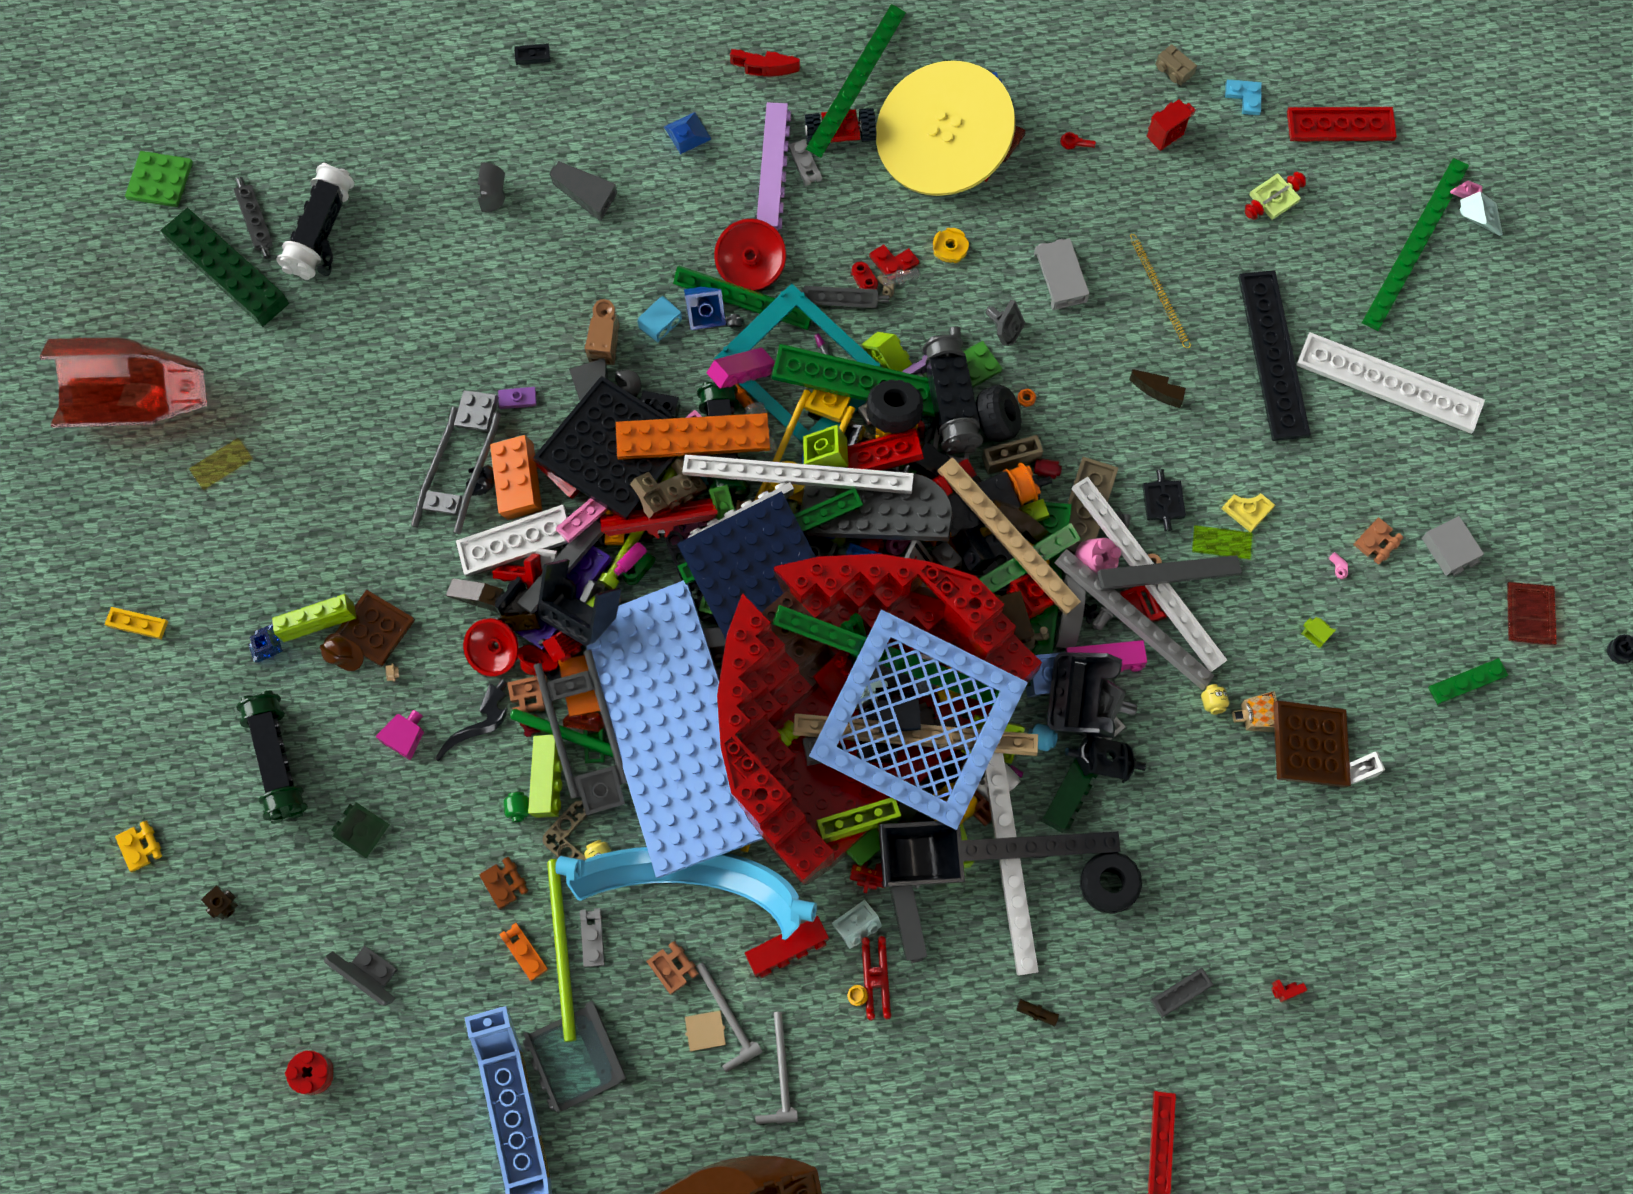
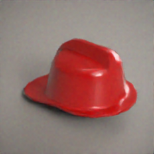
[517,645,558,676]

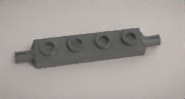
[234,177,273,259]
[801,285,889,308]

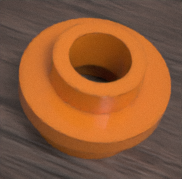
[1017,389,1036,407]

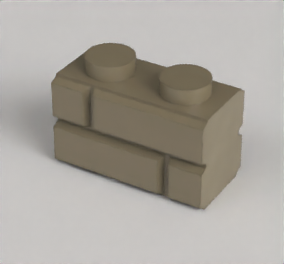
[1155,44,1197,86]

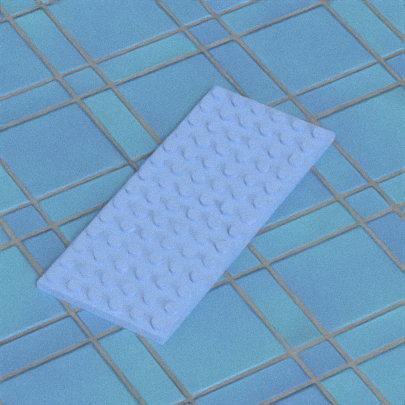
[586,580,763,878]

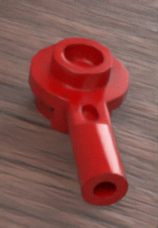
[1060,132,1096,149]

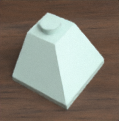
[1460,191,1503,235]

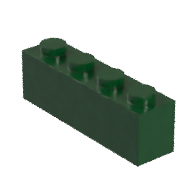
[1041,758,1098,833]

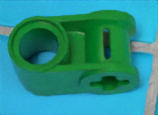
[623,552,656,585]

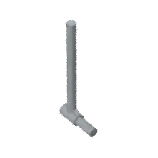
[696,962,762,1073]
[755,1012,798,1125]

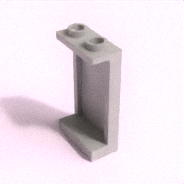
[1034,238,1089,310]

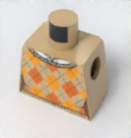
[1232,691,1277,732]

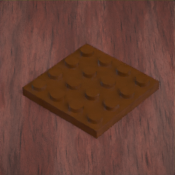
[1273,700,1351,788]

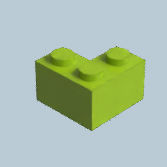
[861,332,912,372]

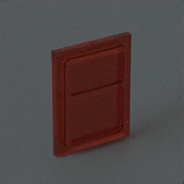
[1507,582,1557,645]

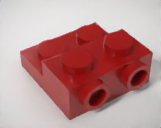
[1007,574,1055,619]

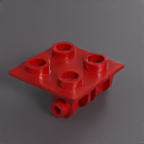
[813,650,853,703]

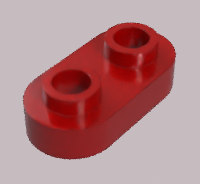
[851,261,878,289]

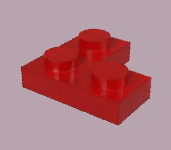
[869,244,919,281]

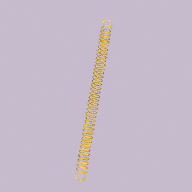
[1130,234,1191,348]

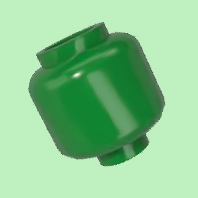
[504,792,530,822]

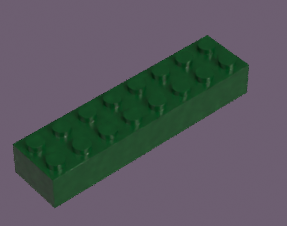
[160,207,290,327]

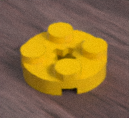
[933,228,969,263]

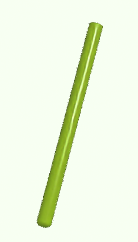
[547,859,577,1042]

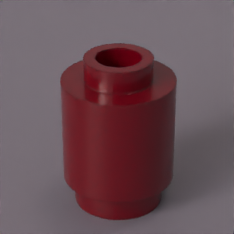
[1034,458,1062,479]

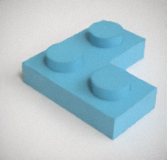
[1225,79,1262,115]

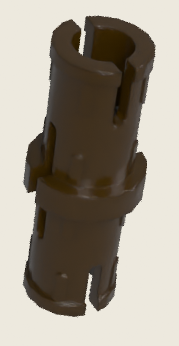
[1016,998,1059,1027]

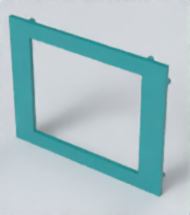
[713,283,882,444]

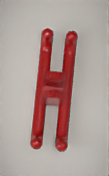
[862,936,892,1021]

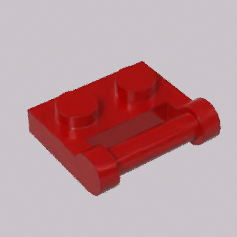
[1120,586,1167,622]

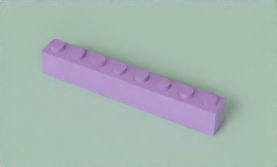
[757,102,791,231]

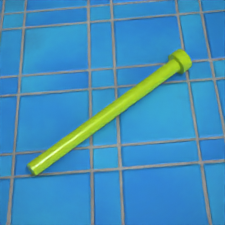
[598,456,683,590]

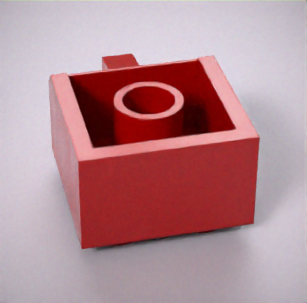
[1147,99,1196,151]

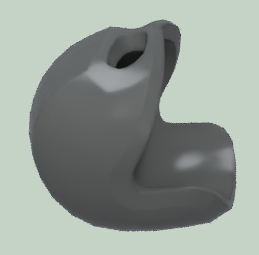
[615,370,641,397]

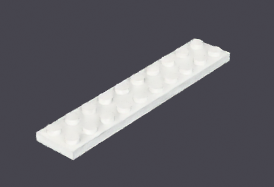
[1296,332,1485,434]

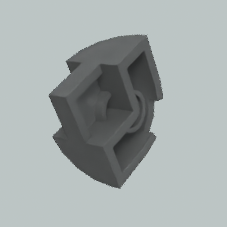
[478,162,505,212]

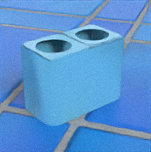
[637,296,682,343]

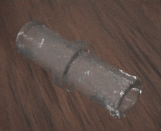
[882,268,919,286]

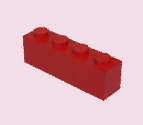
[745,916,829,978]

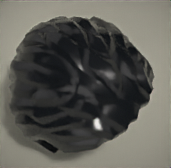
[466,465,495,496]

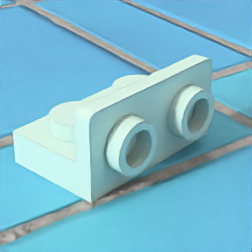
[832,900,882,949]

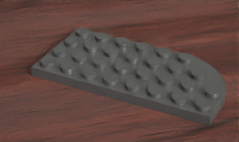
[800,473,953,542]

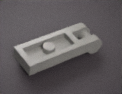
[788,139,822,186]
[580,908,605,968]

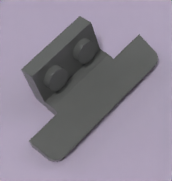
[324,945,398,1006]

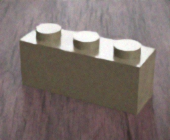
[982,435,1043,475]

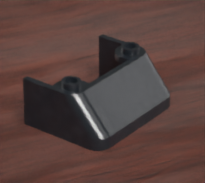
[537,559,621,646]

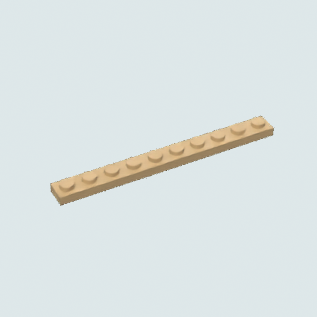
[938,457,1081,616]

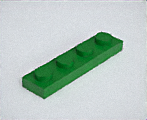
[1428,658,1508,705]

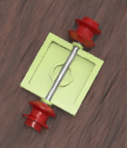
[1245,172,1306,220]

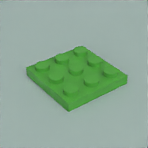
[125,151,193,207]

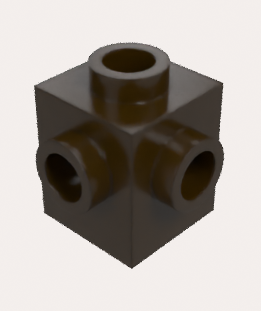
[201,885,238,920]

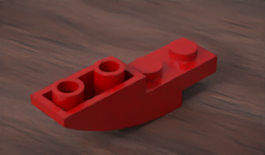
[730,49,800,76]

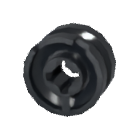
[1607,634,1633,664]

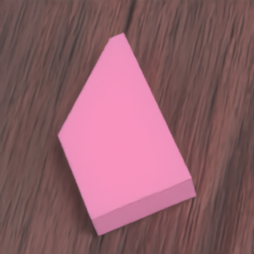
[1450,180,1482,199]

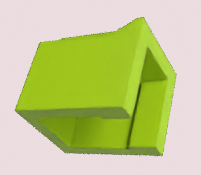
[1301,617,1336,648]

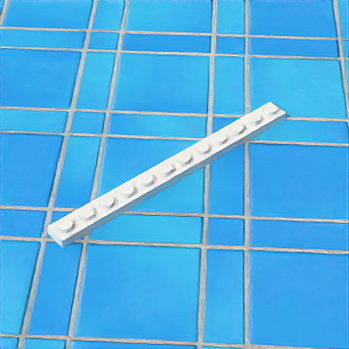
[682,455,914,494]
[1071,477,1227,672]
[984,753,1038,975]

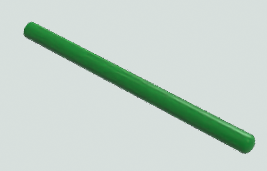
[510,709,614,758]

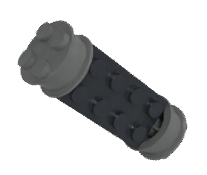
[923,334,983,455]

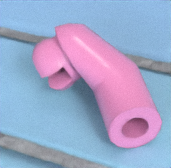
[1328,552,1348,579]

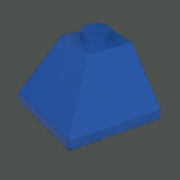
[664,112,711,154]
[684,287,726,330]

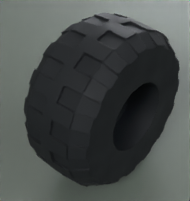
[866,379,923,434]
[975,385,1022,442]
[1080,852,1142,914]

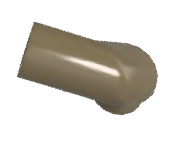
[877,273,894,298]

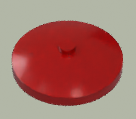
[714,219,787,291]

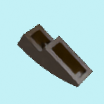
[1129,369,1186,408]
[993,500,1049,543]

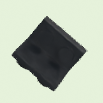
[495,576,528,617]

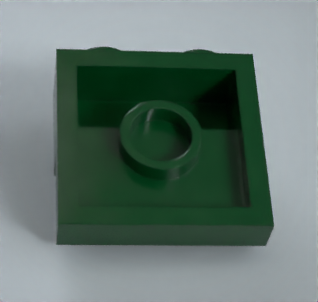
[331,802,390,858]

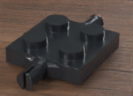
[1142,469,1186,531]

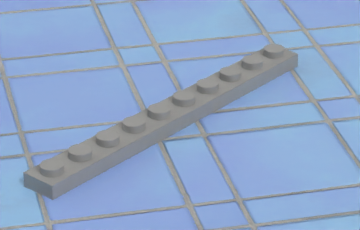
[1054,548,1214,690]

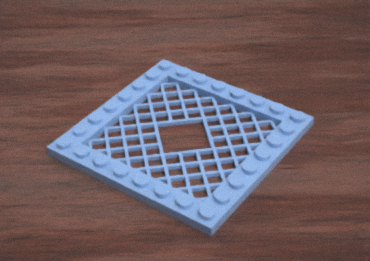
[809,609,1028,830]

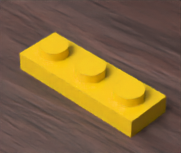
[104,607,168,640]

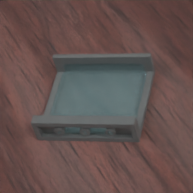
[523,1001,627,1113]

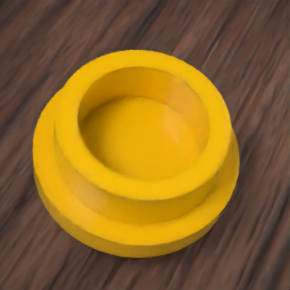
[847,985,868,1006]

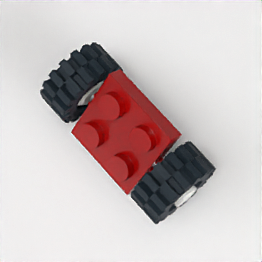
[805,108,877,145]

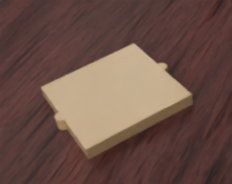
[685,1011,726,1052]

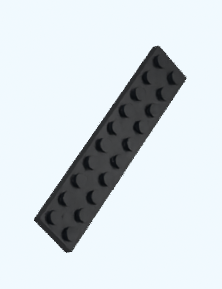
[1238,270,1311,441]

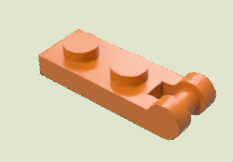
[499,923,548,982]

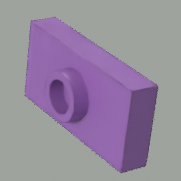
[498,387,537,409]

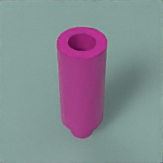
[613,542,647,576]

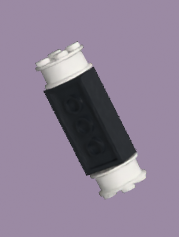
[276,163,354,280]

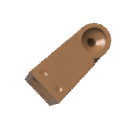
[585,299,619,365]

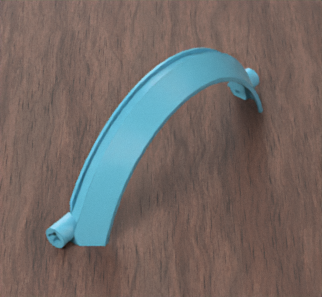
[555,847,817,940]

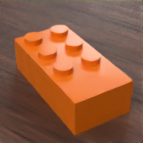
[490,435,542,520]

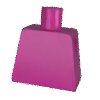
[376,710,424,760]

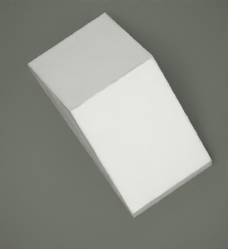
[1350,751,1385,784]

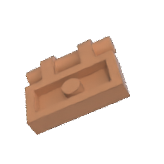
[1353,517,1404,564]
[507,674,548,713]
[646,941,699,995]

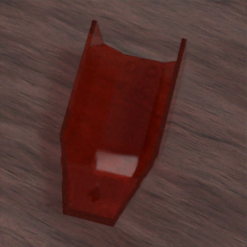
[40,338,208,428]

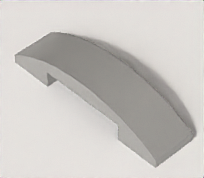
[1055,573,1086,648]

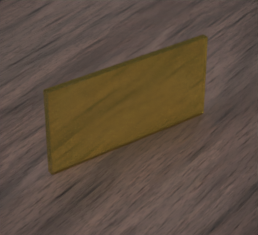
[189,438,253,490]

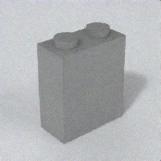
[1422,516,1484,576]

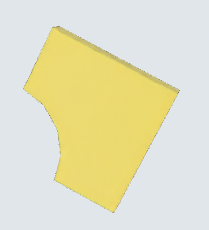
[1222,493,1275,533]

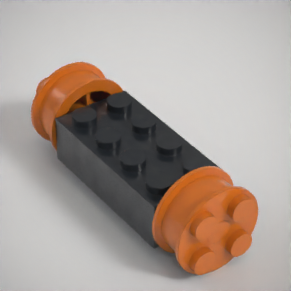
[925,463,1041,546]

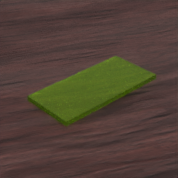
[1192,525,1252,559]

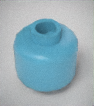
[1028,724,1058,752]

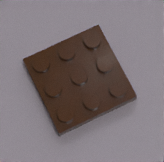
[335,589,415,667]

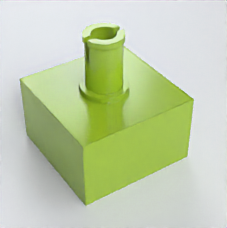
[803,424,848,468]

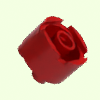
[285,1050,334,1095]

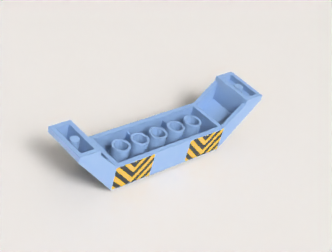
[464,1006,552,1194]

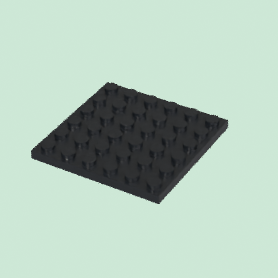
[533,376,678,520]

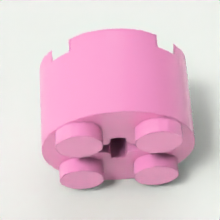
[1075,538,1121,575]

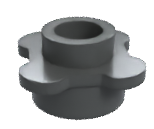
[725,314,744,327]

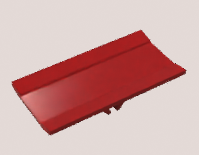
[600,498,718,539]

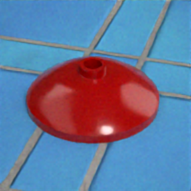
[463,618,519,676]

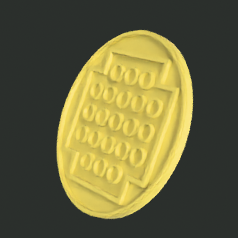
[876,61,1015,196]

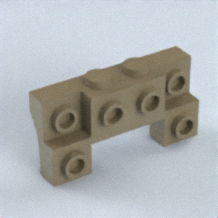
[630,456,708,519]

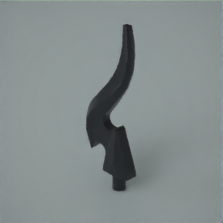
[435,680,508,762]

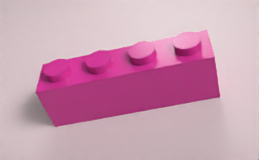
[706,347,775,389]
[1065,640,1147,673]

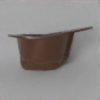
[319,633,364,671]

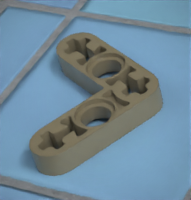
[542,801,588,861]

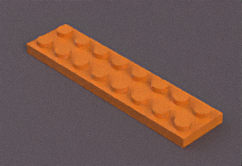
[616,413,770,460]

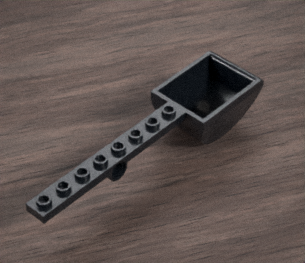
[877,821,1121,887]

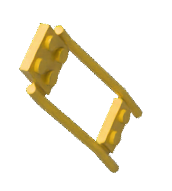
[754,389,855,505]

